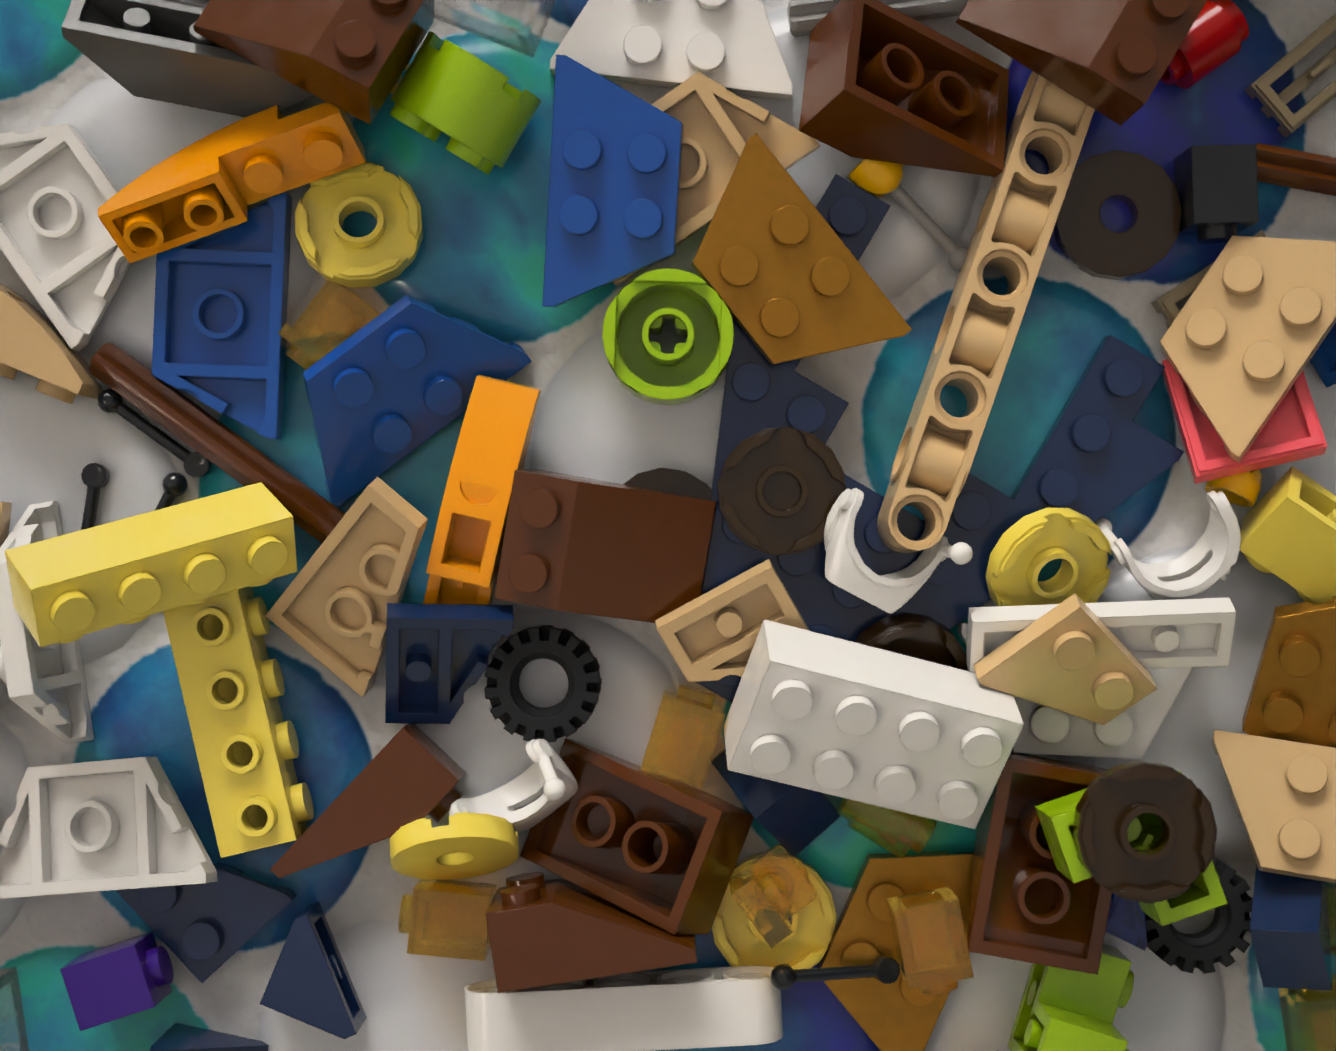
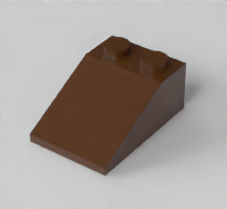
[193,0,434,125]
[799,0,1009,177]
[955,0,1207,126]
[494,468,718,623]
[520,738,754,935]
[966,752,1112,975]
[486,872,697,993]

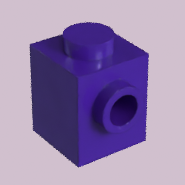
[60,931,174,1031]

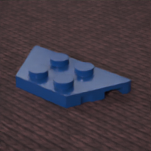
[542,55,684,307]
[152,193,292,440]
[302,295,532,508]

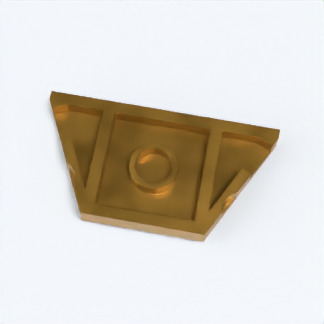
[691,133,912,365]
[1242,596,1336,748]
[817,851,974,1051]

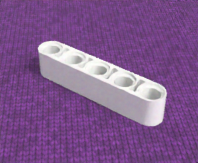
[464,966,783,1051]

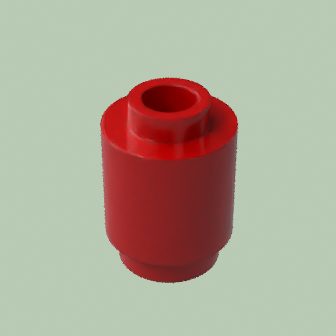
[1160,0,1249,89]

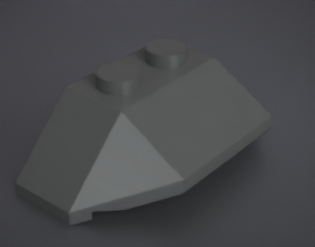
[61,0,313,117]

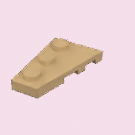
[265,477,428,697]

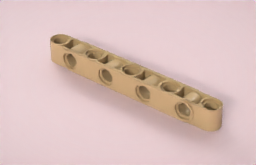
[877,71,1095,553]

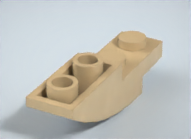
[0,283,103,404]

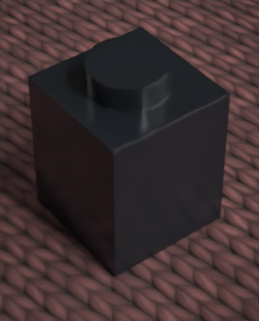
[1174,144,1259,244]

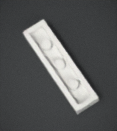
[966,597,1236,673]

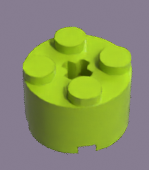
[389,31,541,175]
[602,268,734,405]

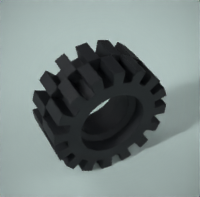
[484,625,602,743]
[1129,857,1253,974]

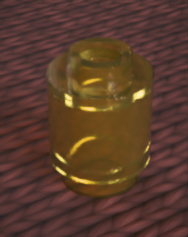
[837,798,937,858]

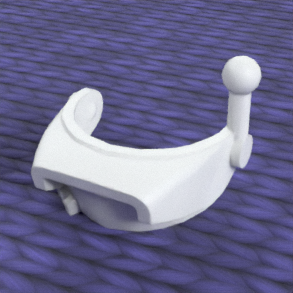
[824,488,973,614]
[1095,491,1241,600]
[449,739,578,832]

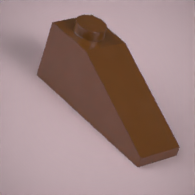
[270,724,466,878]

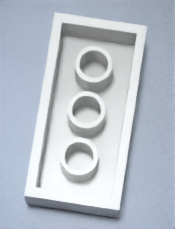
[723,619,1024,829]

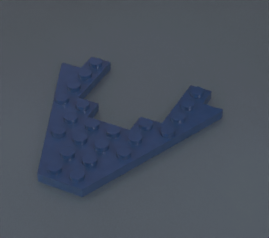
[697,174,1184,703]

